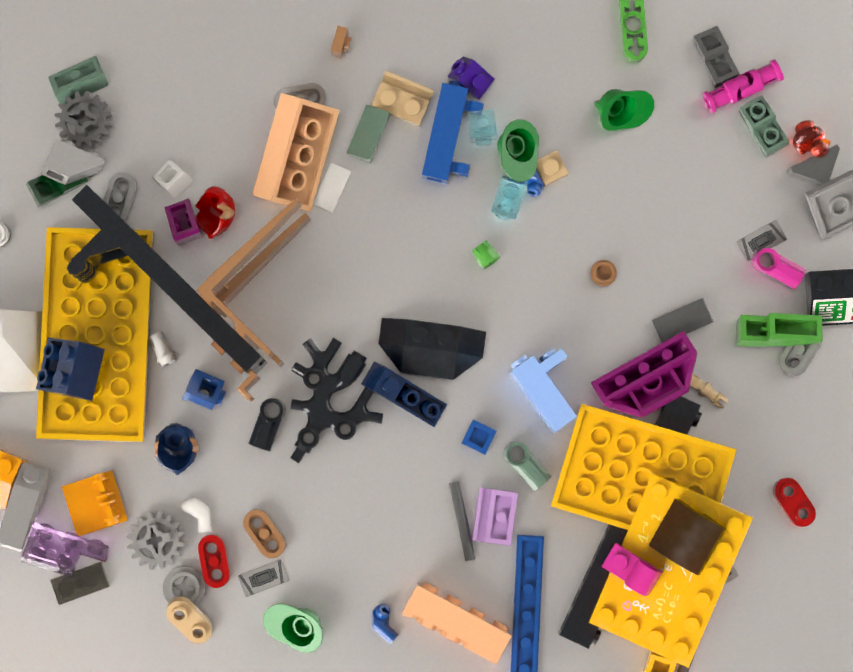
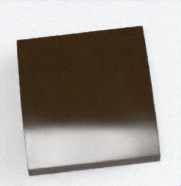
[649,499,726,575]

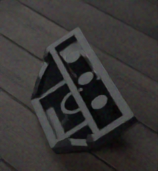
[378,318,486,380]

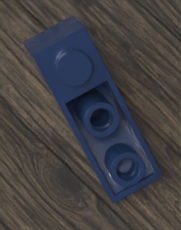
[361,361,448,427]

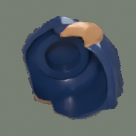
[154,423,199,475]

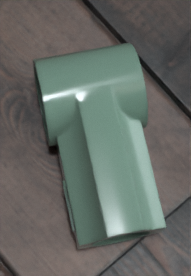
[503,442,552,492]

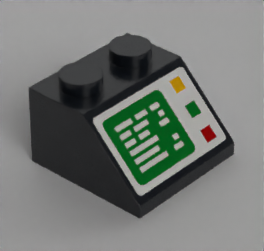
[804,269,853,326]

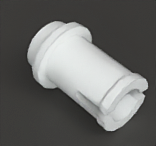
[148,331,176,367]

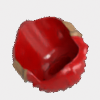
[195,186,235,239]

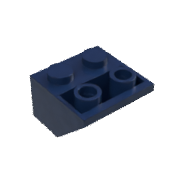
[36,338,105,401]

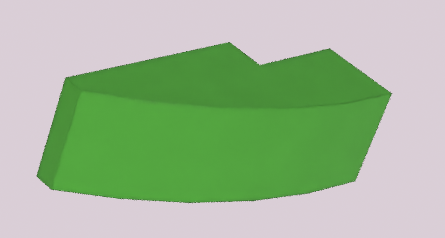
[737,313,823,347]

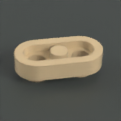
[166,597,212,644]

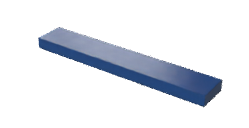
[510,535,544,672]

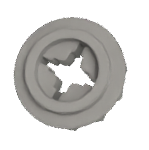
[163,567,206,606]

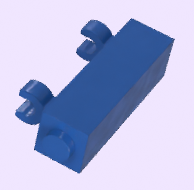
[422,81,484,184]

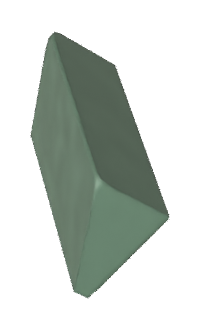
[48,56,108,105]
[346,105,391,163]

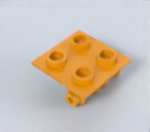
[61,470,128,537]

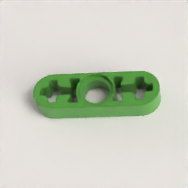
[619,0,648,63]

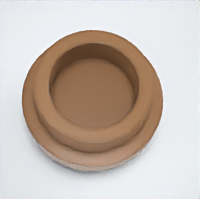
[590,260,617,287]

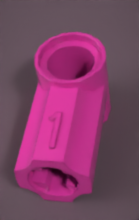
[751,248,806,290]

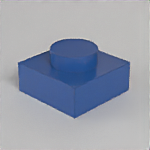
[461,420,497,455]

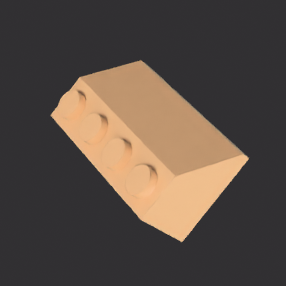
[252,93,340,212]

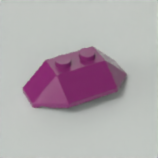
[591,331,698,418]

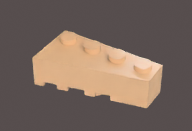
[402,582,512,664]

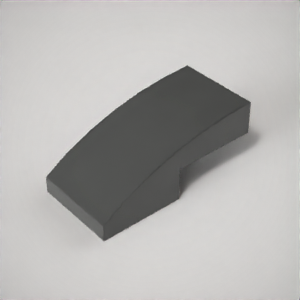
[694,26,740,88]
[652,298,714,343]

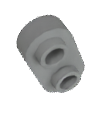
[274,83,326,109]
[104,172,136,221]
[780,342,822,376]

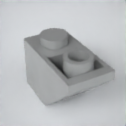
[41,139,105,185]

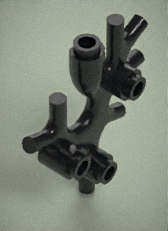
[290,338,383,463]

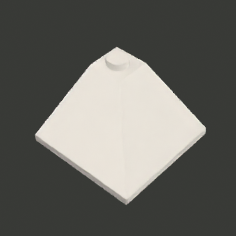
[0,310,42,392]

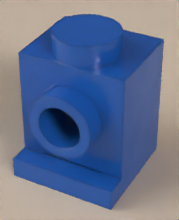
[182,369,226,410]

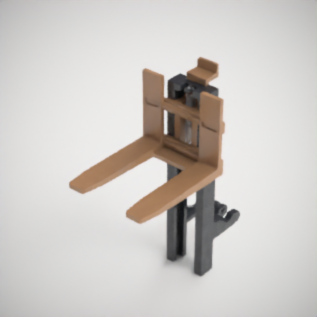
[67,185,311,402]

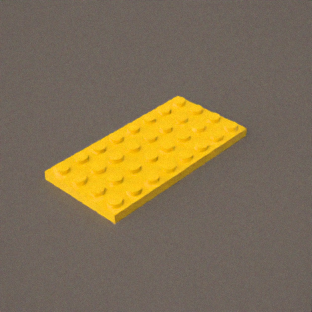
[36,227,154,442]

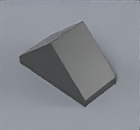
[786,144,840,186]

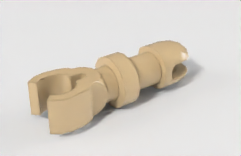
[690,373,729,408]

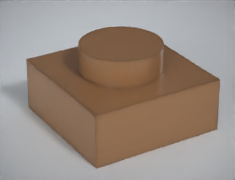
[331,26,352,58]

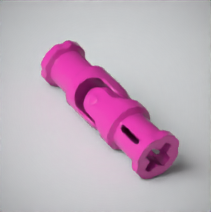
[702,59,784,113]

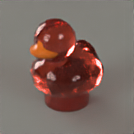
[793,120,831,158]

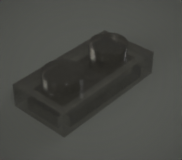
[50,561,111,605]

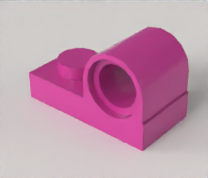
[601,543,663,596]

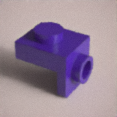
[448,56,495,100]

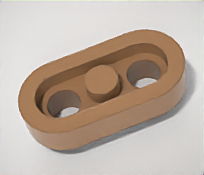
[243,510,286,558]

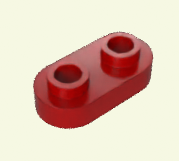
[773,478,816,527]
[198,535,230,588]

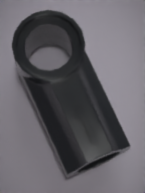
[248,398,286,452]

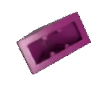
[164,198,203,246]

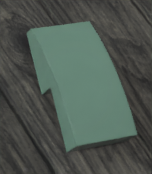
[739,95,789,157]

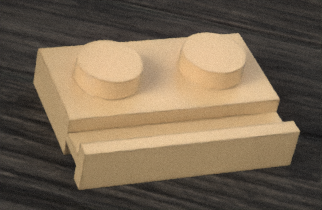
[371,71,434,127]

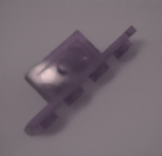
[21,523,109,577]

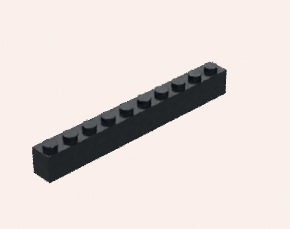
[558,396,702,649]

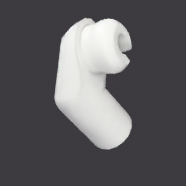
[182,497,212,532]

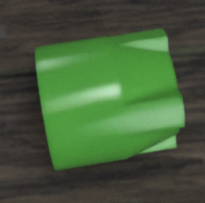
[472,240,500,269]

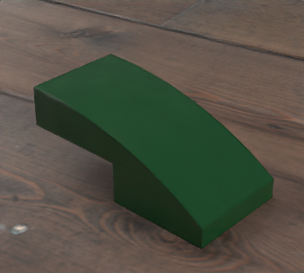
[26,175,88,208]

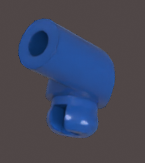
[525,171,544,197]
[372,604,399,644]

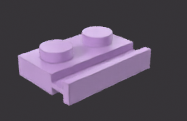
[472,488,518,546]

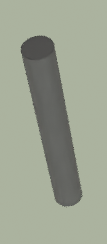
[449,481,476,561]

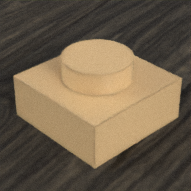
[536,150,569,186]

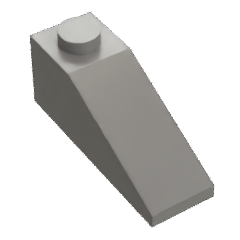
[0,462,49,552]

